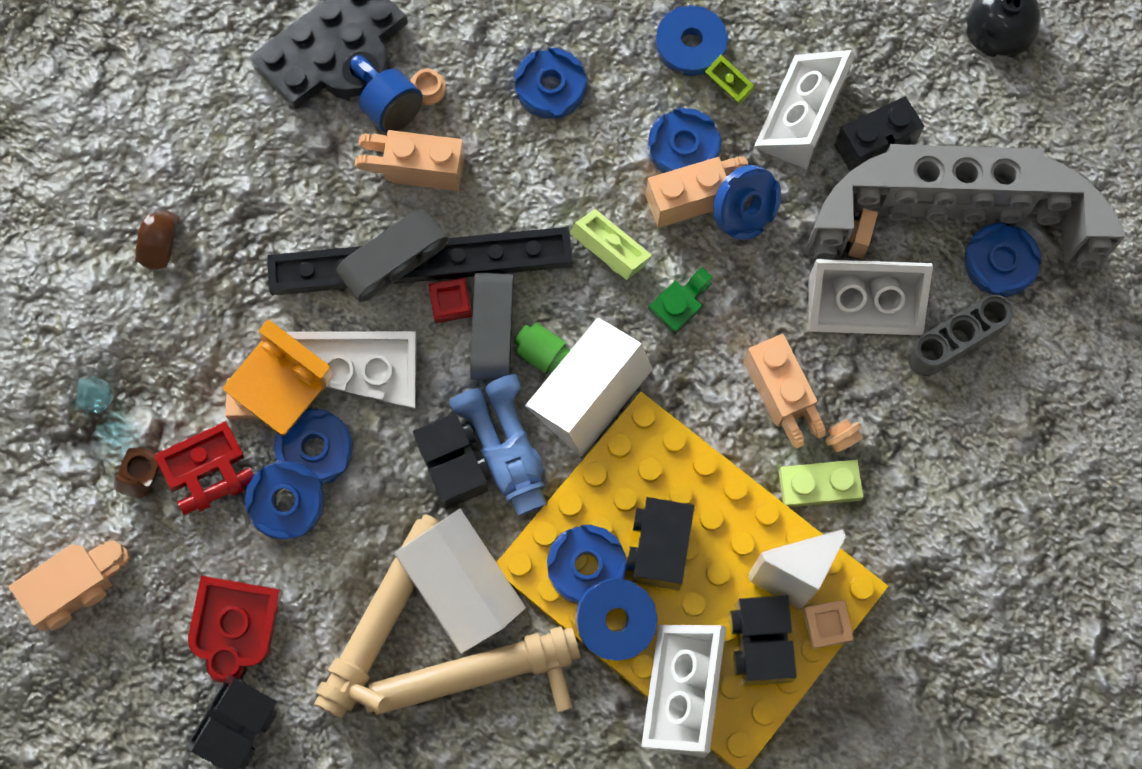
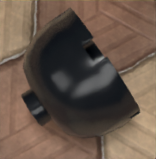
[966,0,1041,58]

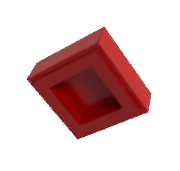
[428,278,472,323]

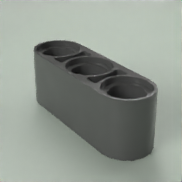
[336,208,449,302]
[470,273,514,380]
[908,295,1013,376]

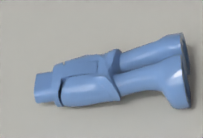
[449,374,547,517]

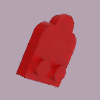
[188,575,282,683]

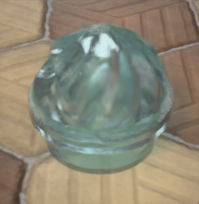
[75,375,113,414]

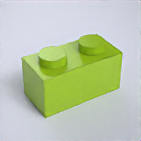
[705,55,756,105]

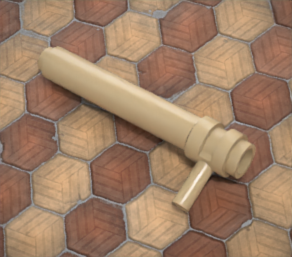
[314,514,440,719]
[365,626,581,715]

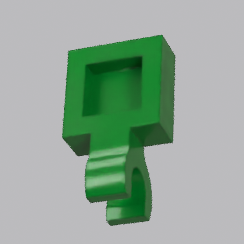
[648,267,713,335]

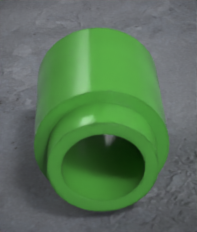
[514,323,571,374]

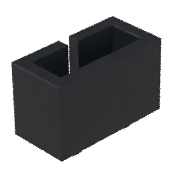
[834,96,924,171]
[412,413,492,510]
[626,497,695,591]
[729,595,797,686]
[186,675,277,769]

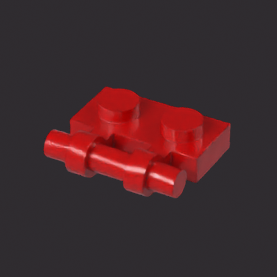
[154,421,254,516]

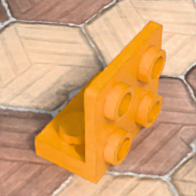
[223,319,333,436]

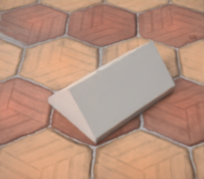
[754,50,855,170]
[808,259,933,335]
[525,318,653,457]
[393,509,526,654]
[748,529,845,610]
[641,625,726,757]

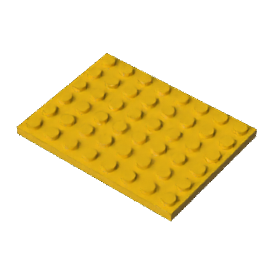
[496,392,888,769]

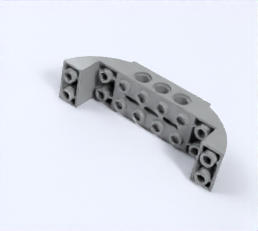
[804,144,1125,268]

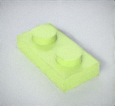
[570,209,652,280]
[779,460,863,508]

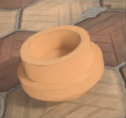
[410,69,446,105]
[825,419,863,452]

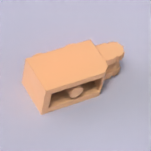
[355,130,464,191]
[645,156,749,228]
[743,333,826,449]
[8,539,131,631]

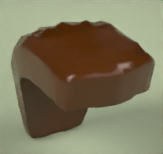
[135,211,180,269]
[114,447,159,499]

